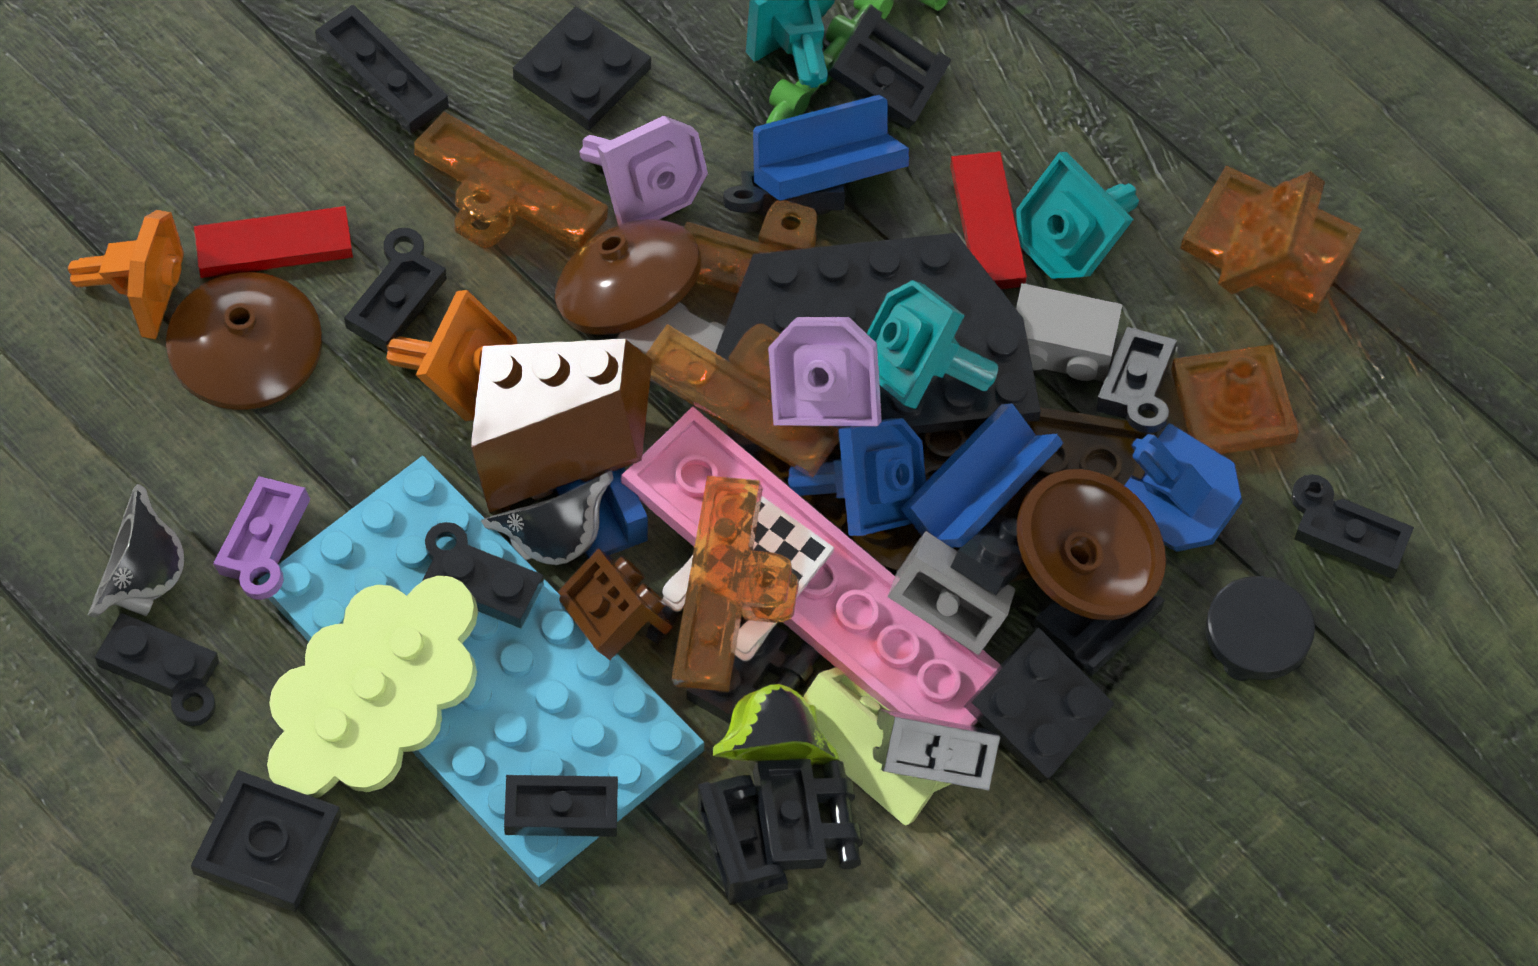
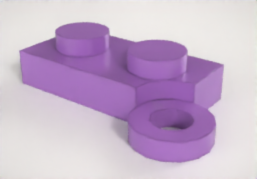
[213,476,310,600]

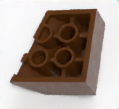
[471,339,652,516]

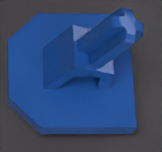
[788,418,926,536]
[1124,423,1242,552]

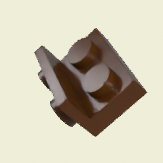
[557,548,673,660]

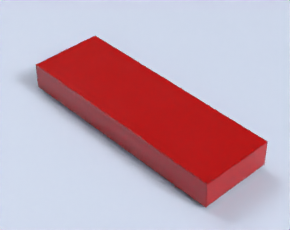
[950,151,1027,289]
[194,206,353,278]

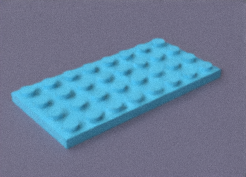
[258,455,704,886]

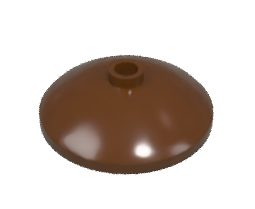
[555,219,702,335]
[166,272,322,410]
[1017,469,1166,620]

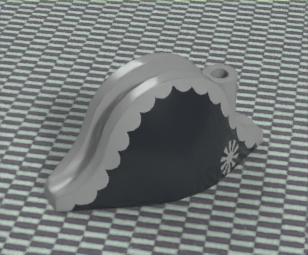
[481,470,613,565]
[88,484,184,617]

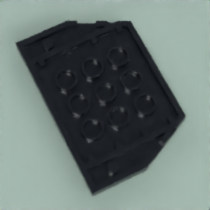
[715,233,1041,453]

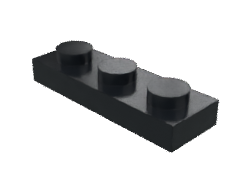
[315,4,449,134]

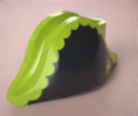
[713,684,839,765]

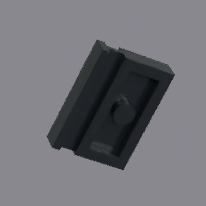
[1034,595,1165,677]

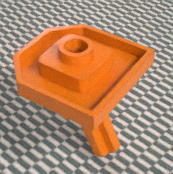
[68,210,184,339]
[386,290,517,421]

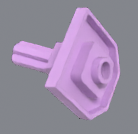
[579,116,708,225]
[768,317,882,426]

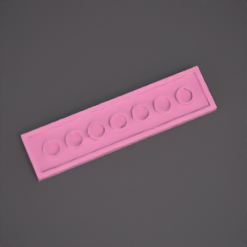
[621,407,1000,726]

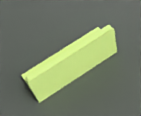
[803,667,951,825]

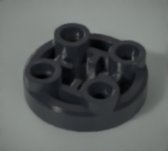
[1205,576,1315,681]

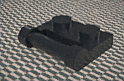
[828,4,951,129]

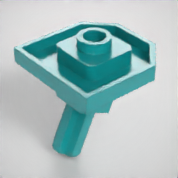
[746,0,835,88]
[1016,152,1139,279]
[867,280,999,409]

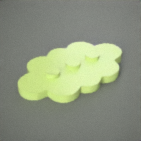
[267,576,478,798]

